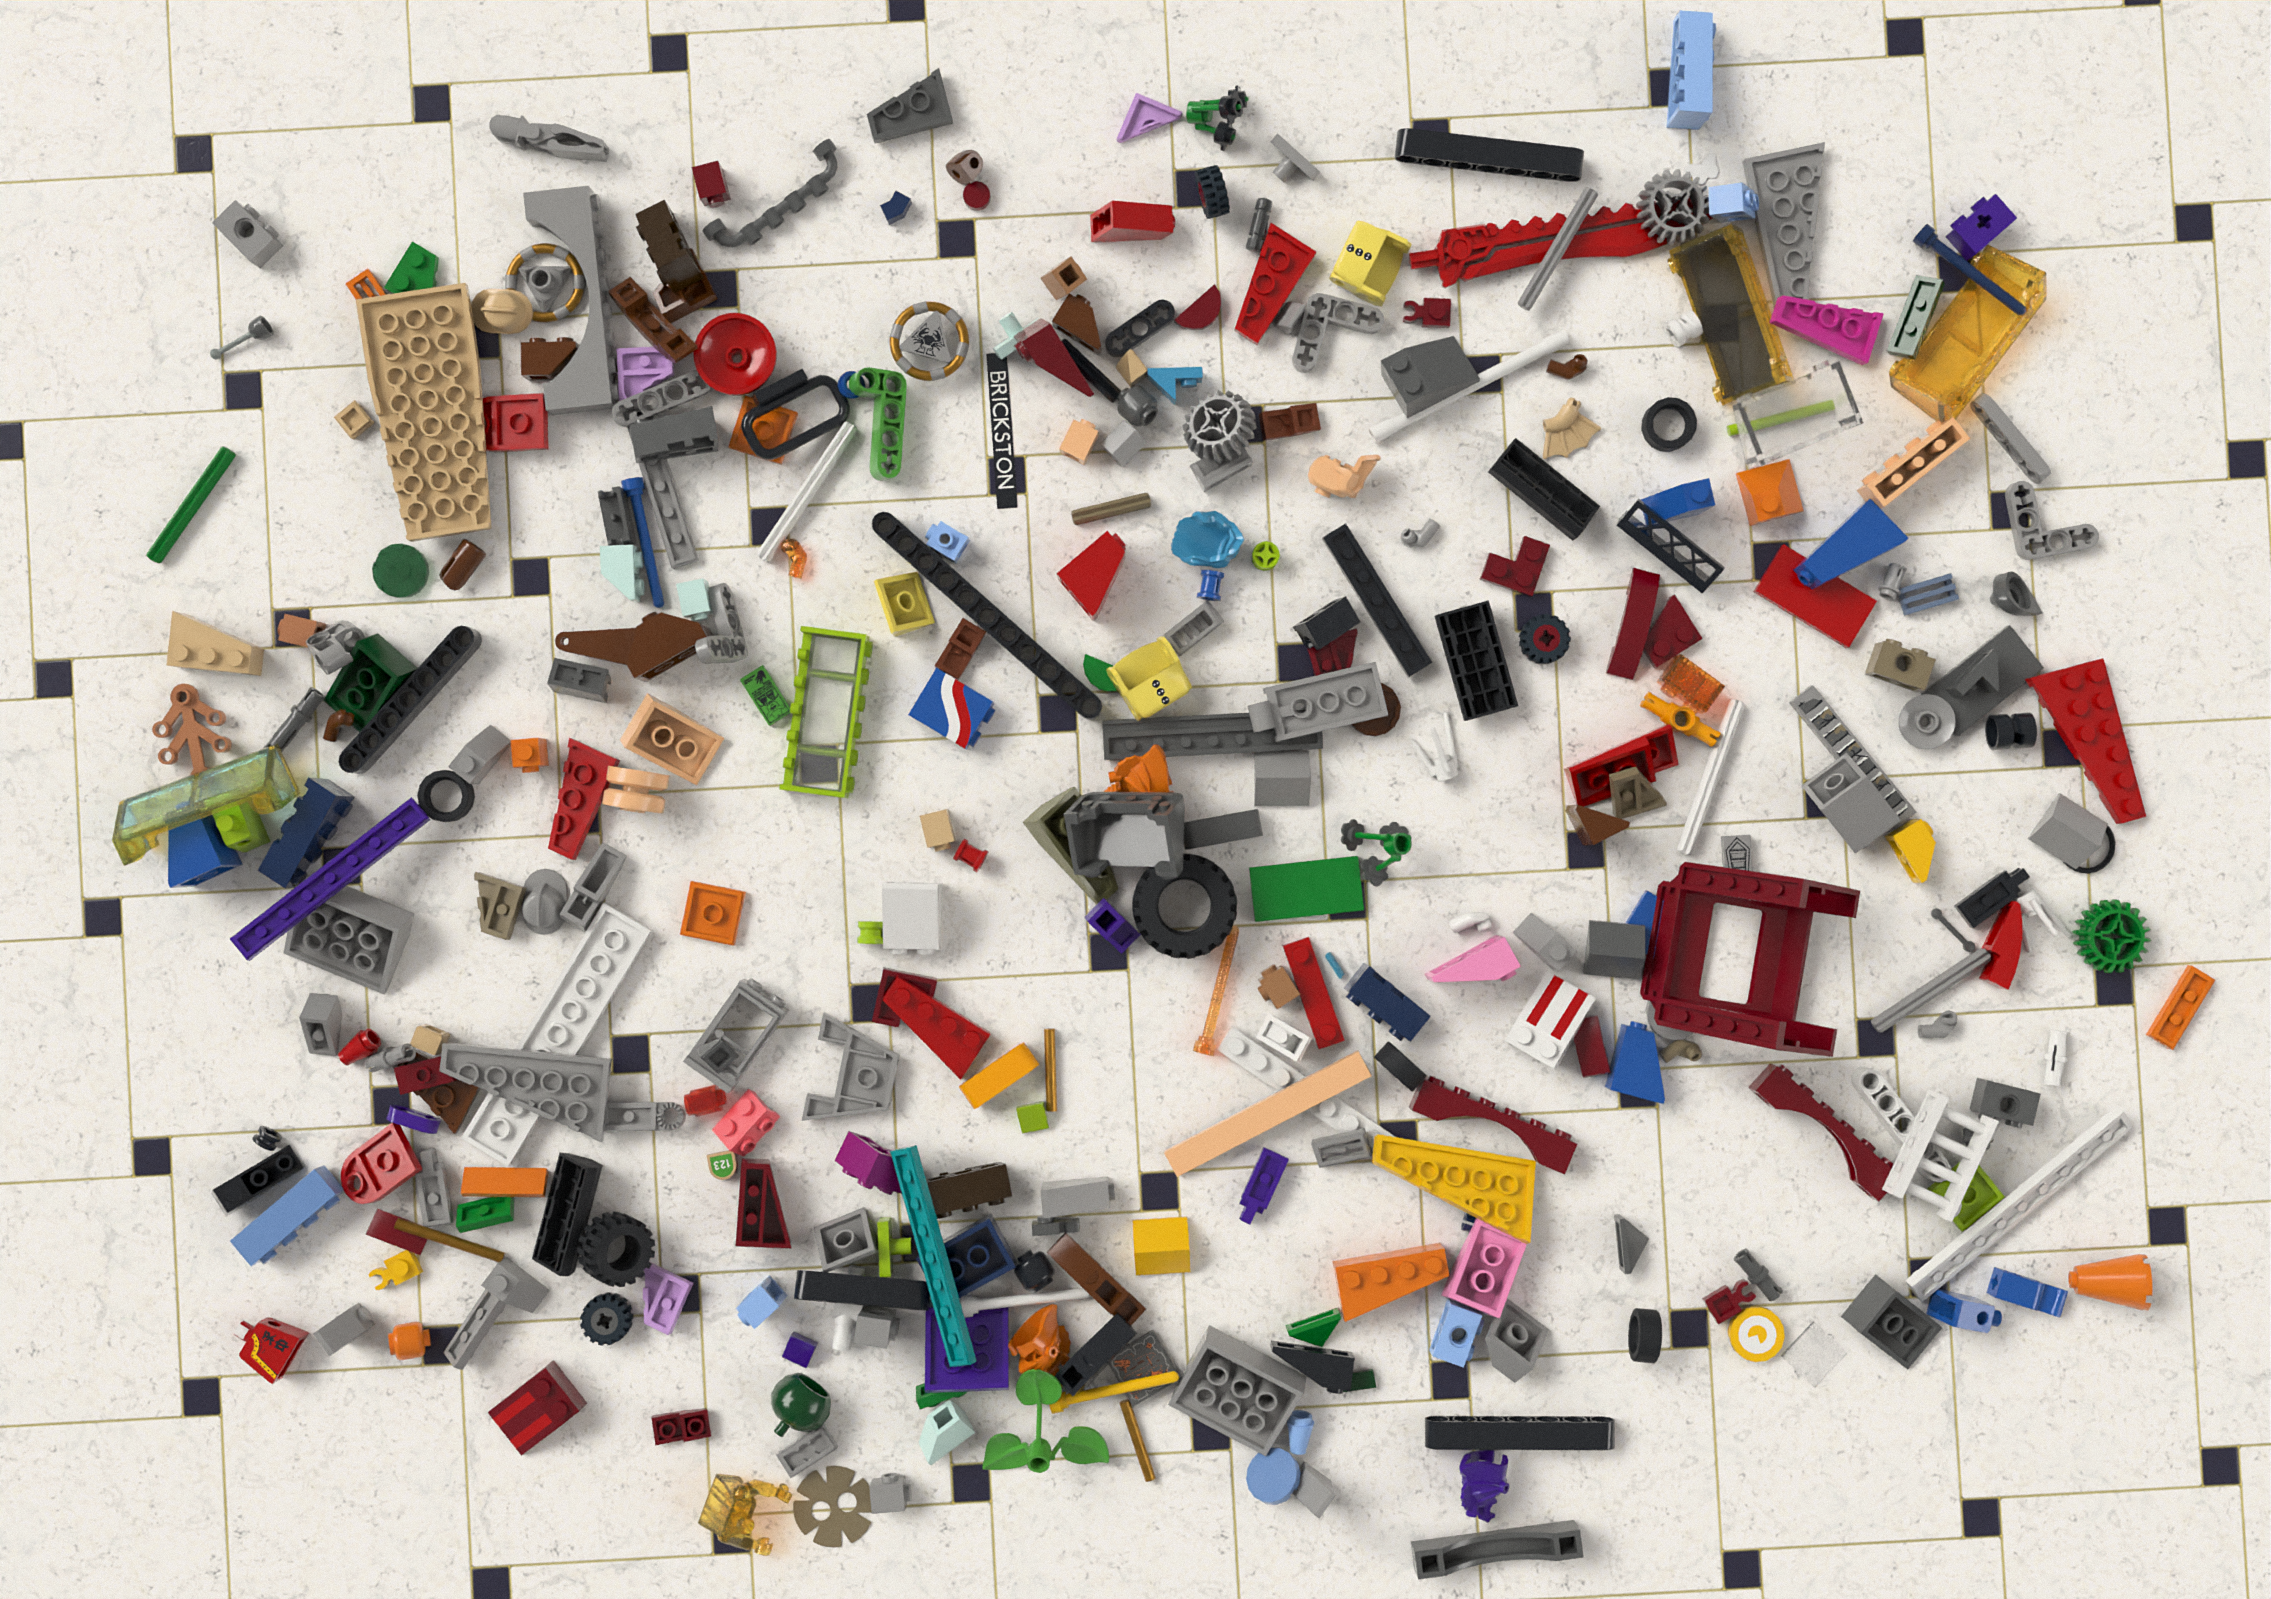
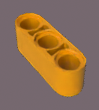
[959,1042,1039,1109]

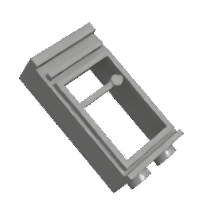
[683,978,789,1093]

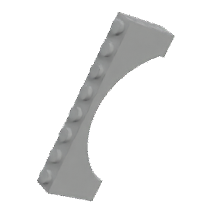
[523,186,619,415]

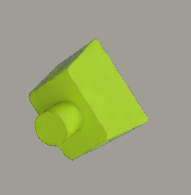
[212,794,271,853]

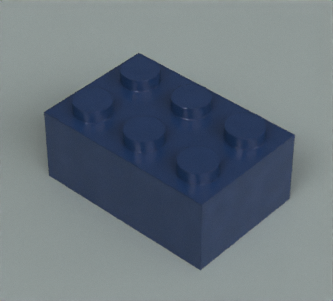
[916,1214,1017,1298]

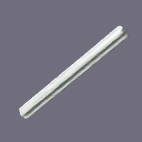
[757,421,858,562]
[1677,699,1744,855]

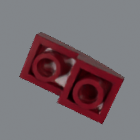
[1574,1015,1611,1078]
[365,1208,428,1255]
[651,1408,711,1446]

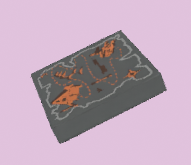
[1109,1330,1181,1407]

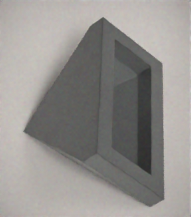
[1614,1214,1649,1274]

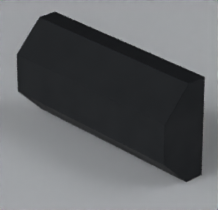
[1488,438,1600,541]
[1434,600,1519,721]
[532,1152,603,1276]

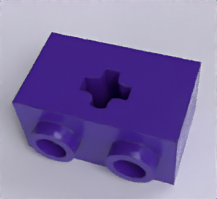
[1945,194,2017,261]

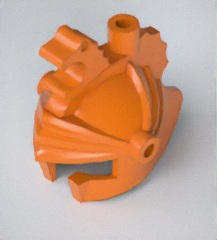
[1104,744,1174,792]
[1008,1304,1071,1386]

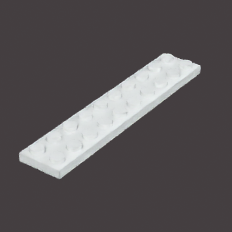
[461,902,653,1167]

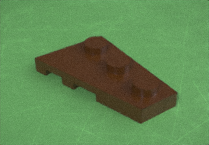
[394,1047,481,1134]

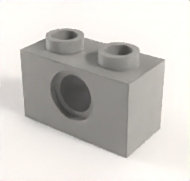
[212,200,283,268]
[853,1306,900,1349]

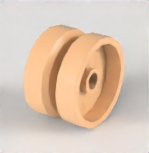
[602,766,670,813]

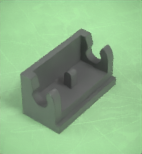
[597,486,637,546]
[547,658,611,703]

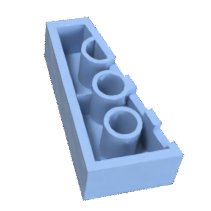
[1666,10,1716,130]

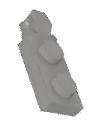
[415,1148,454,1227]

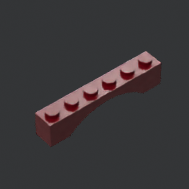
[1748,1064,1893,1202]
[1409,1075,1577,1175]

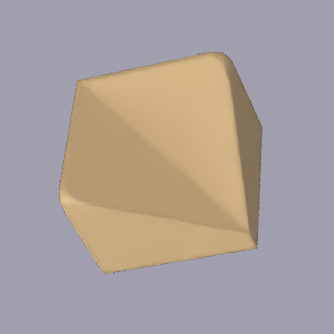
[1116,349,1147,388]
[410,1024,451,1055]

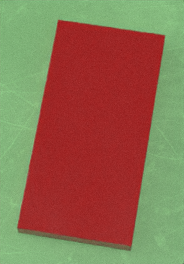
[1753,544,1877,648]

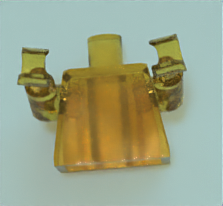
[698,1474,792,1556]

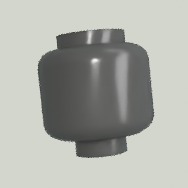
[1117,386,1158,427]

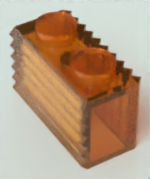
[1657,654,1725,715]

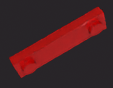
[1282,937,1345,1050]

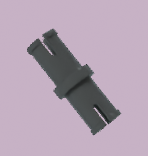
[1733,1248,1783,1301]

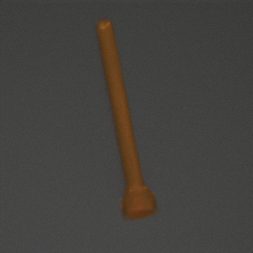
[1193,926,1239,1056]

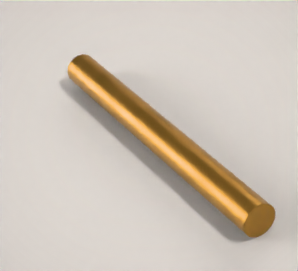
[394,1218,505,1262]

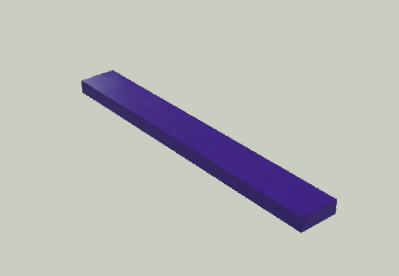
[230,797,431,961]

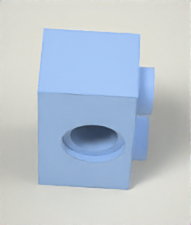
[1429,1299,1484,1368]

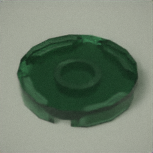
[372,543,429,599]

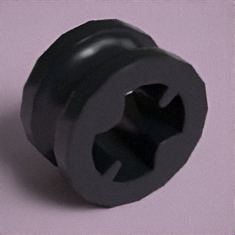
[252,1126,282,1151]

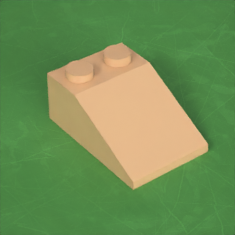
[620,693,724,785]

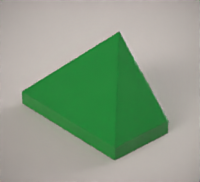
[1286,1308,1341,1347]

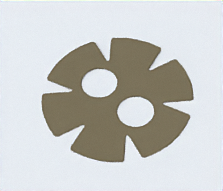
[793,1466,872,1547]

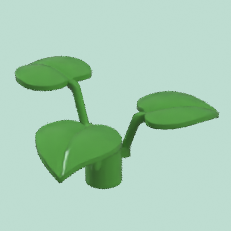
[983,1369,1109,1473]

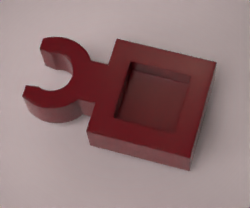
[1403,298,1451,328]
[1702,1279,1756,1325]

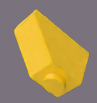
[1884,819,1936,883]

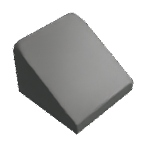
[1273,302,1306,335]

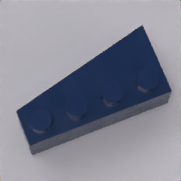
[257,777,355,889]

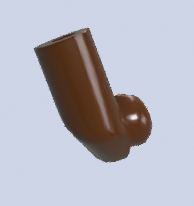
[1546,354,1588,380]
[323,709,355,742]

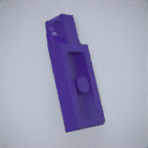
[1239,1147,1289,1225]

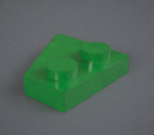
[384,241,439,294]

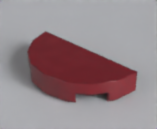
[1174,284,1221,330]

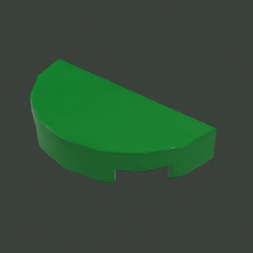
[1083,654,1117,692]

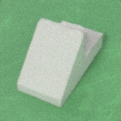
[1256,1014,1312,1063]

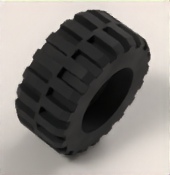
[1132,853,1238,959]

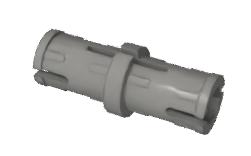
[365,1043,416,1072]

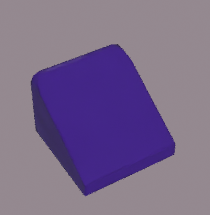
[782,1331,818,1368]

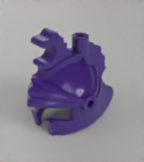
[1459,1450,1510,1523]

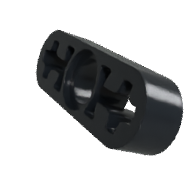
[1105,299,1175,358]

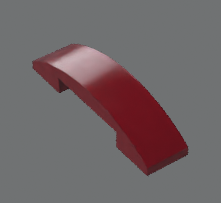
[1606,568,1660,680]

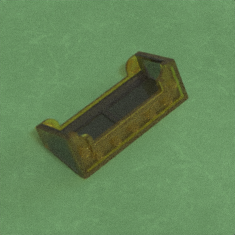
[1668,224,1795,406]

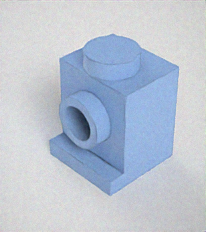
[925,521,970,563]

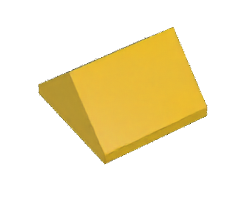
[1133,1216,1191,1275]

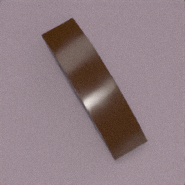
[608,277,698,364]

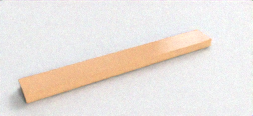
[1164,1050,1372,1177]

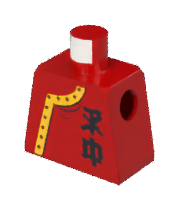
[234,1317,309,1384]

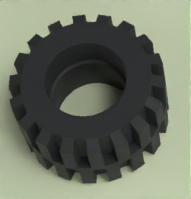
[577,1211,655,1287]

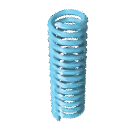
[1325,952,1345,979]

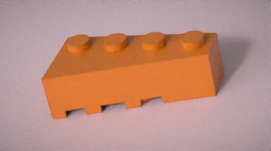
[1332,1243,1449,1322]

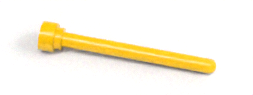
[1049,1371,1179,1414]

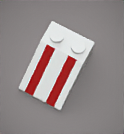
[1505,971,1596,1070]

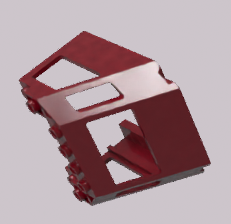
[1640,862,1860,1057]

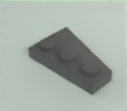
[867,68,953,144]

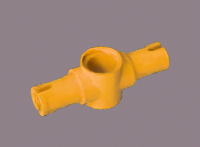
[1640,691,1721,747]

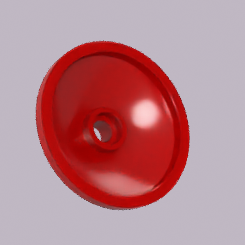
[693,313,777,396]

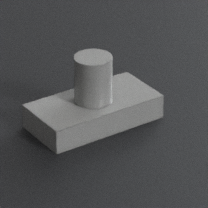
[1270,133,1321,183]

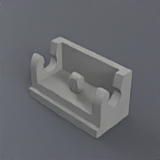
[1189,447,1253,492]

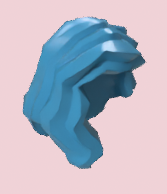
[1171,511,1244,568]

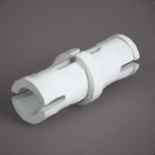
[2043,1029,2069,1087]

